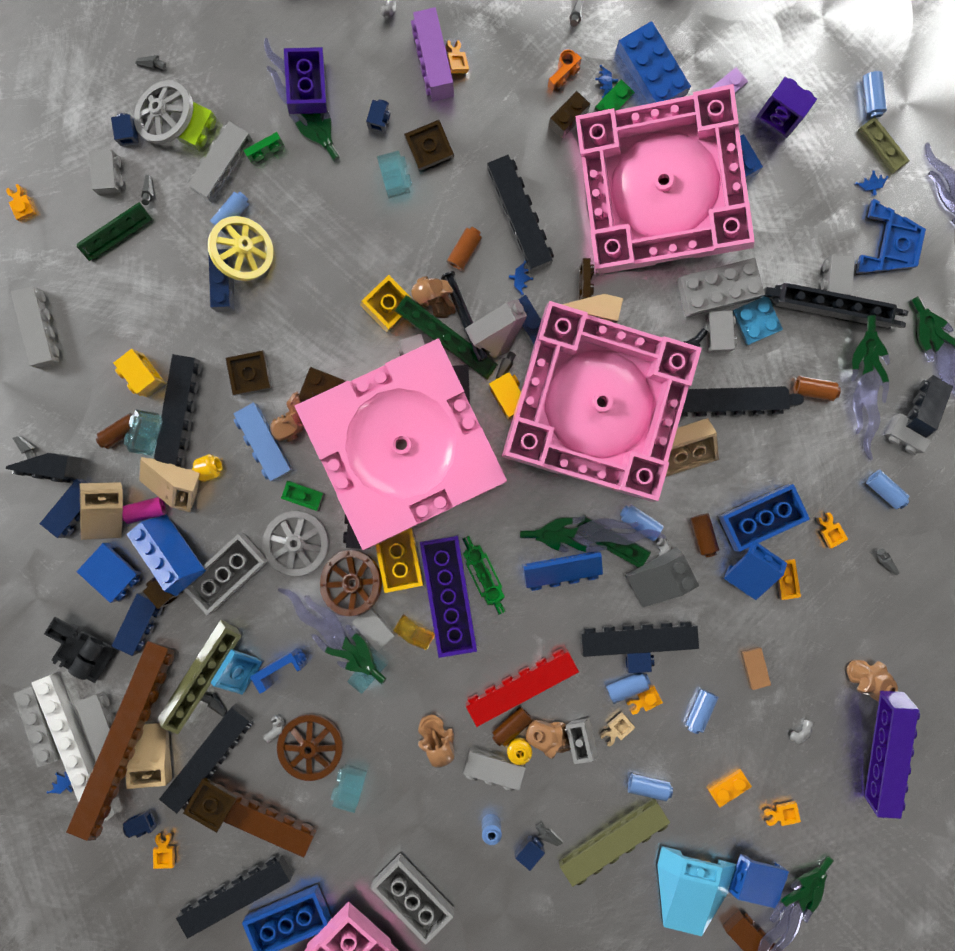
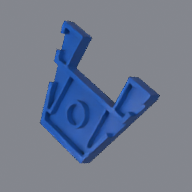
[856,199,926,274]

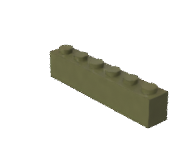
[158,620,241,735]
[559,799,670,887]

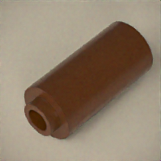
[96,413,141,449]
[690,513,719,558]
[492,706,534,747]

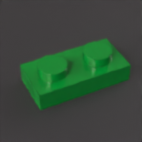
[595,79,635,112]
[244,132,284,163]
[281,481,324,511]

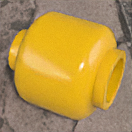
[192,454,222,482]
[507,737,532,765]

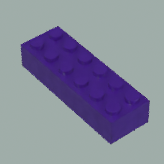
[419,535,477,658]
[864,691,920,819]

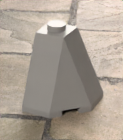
[465,299,527,358]

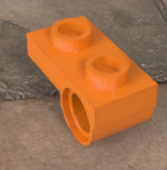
[548,49,582,91]

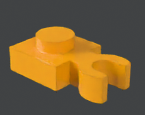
[445,40,469,74]
[6,184,36,221]
[816,512,848,549]
[626,685,663,715]
[763,801,801,826]
[153,833,175,869]

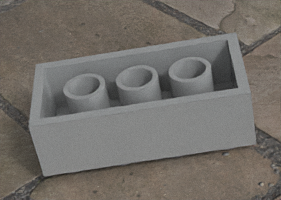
[676,258,765,318]
[184,533,268,615]
[371,853,454,945]

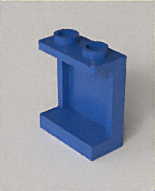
[724,541,787,600]
[76,542,142,603]
[250,648,307,694]
[728,854,789,909]

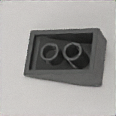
[626,547,699,607]

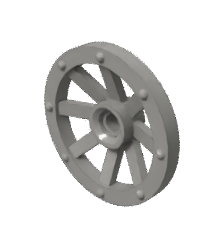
[134,80,193,144]
[263,511,329,576]

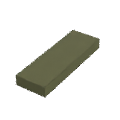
[858,116,910,174]

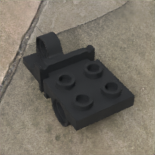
[44,617,116,683]

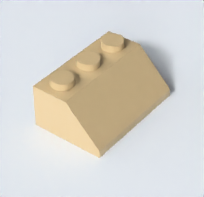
[665,418,719,477]

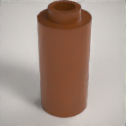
[447,227,482,271]
[794,376,841,401]

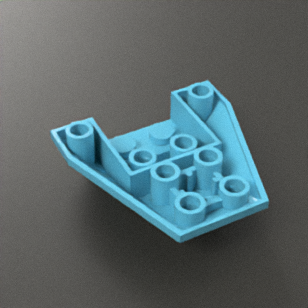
[657,846,737,936]

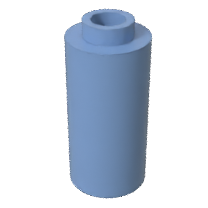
[863,71,887,118]
[210,191,249,234]
[866,470,909,509]
[620,504,664,541]
[606,673,651,704]
[686,689,719,734]
[628,773,673,801]
[482,814,502,845]

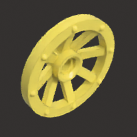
[208,216,273,281]

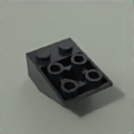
[6,453,82,483]

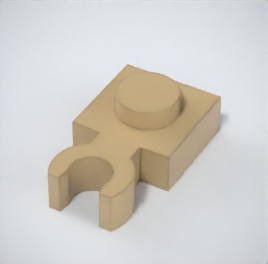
[600,712,635,747]

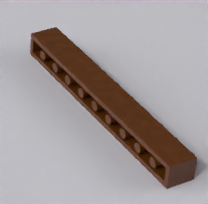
[66,641,175,841]

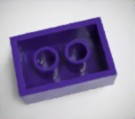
[284,47,327,114]
[756,76,817,138]

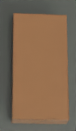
[741,647,771,690]

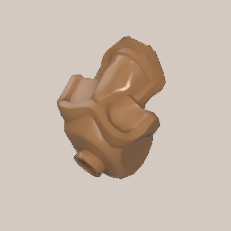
[411,276,456,318]
[270,391,304,442]
[846,660,898,702]
[418,714,455,768]
[526,720,571,759]

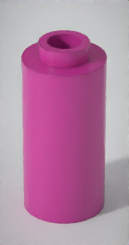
[122,497,166,524]

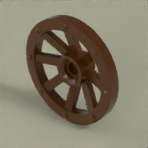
[320,550,382,616]
[277,714,343,781]

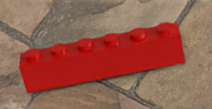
[466,649,579,727]

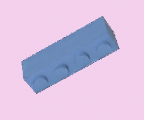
[233,402,294,481]

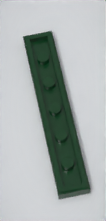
[394,295,498,380]

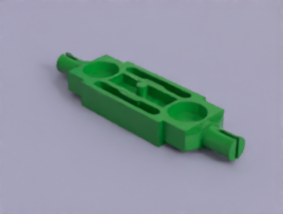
[462,536,506,615]

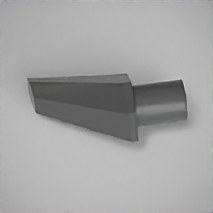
[569,0,583,27]
[135,55,166,70]
[141,175,154,205]
[496,351,516,379]
[13,436,35,459]
[877,549,900,575]
[200,693,226,717]
[536,823,563,846]

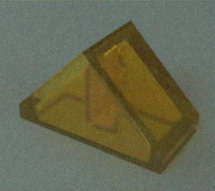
[393,614,435,650]

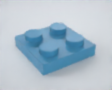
[732,297,783,346]
[210,649,262,695]

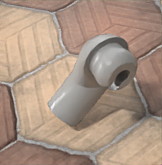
[381,0,396,17]
[654,535,672,557]
[263,716,285,743]
[790,719,815,744]

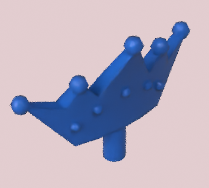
[595,65,618,98]
[855,170,889,196]
[509,260,534,295]
[46,771,73,794]

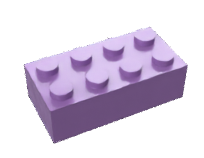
[411,7,454,102]

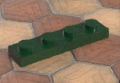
[76,202,152,261]
[576,514,651,568]

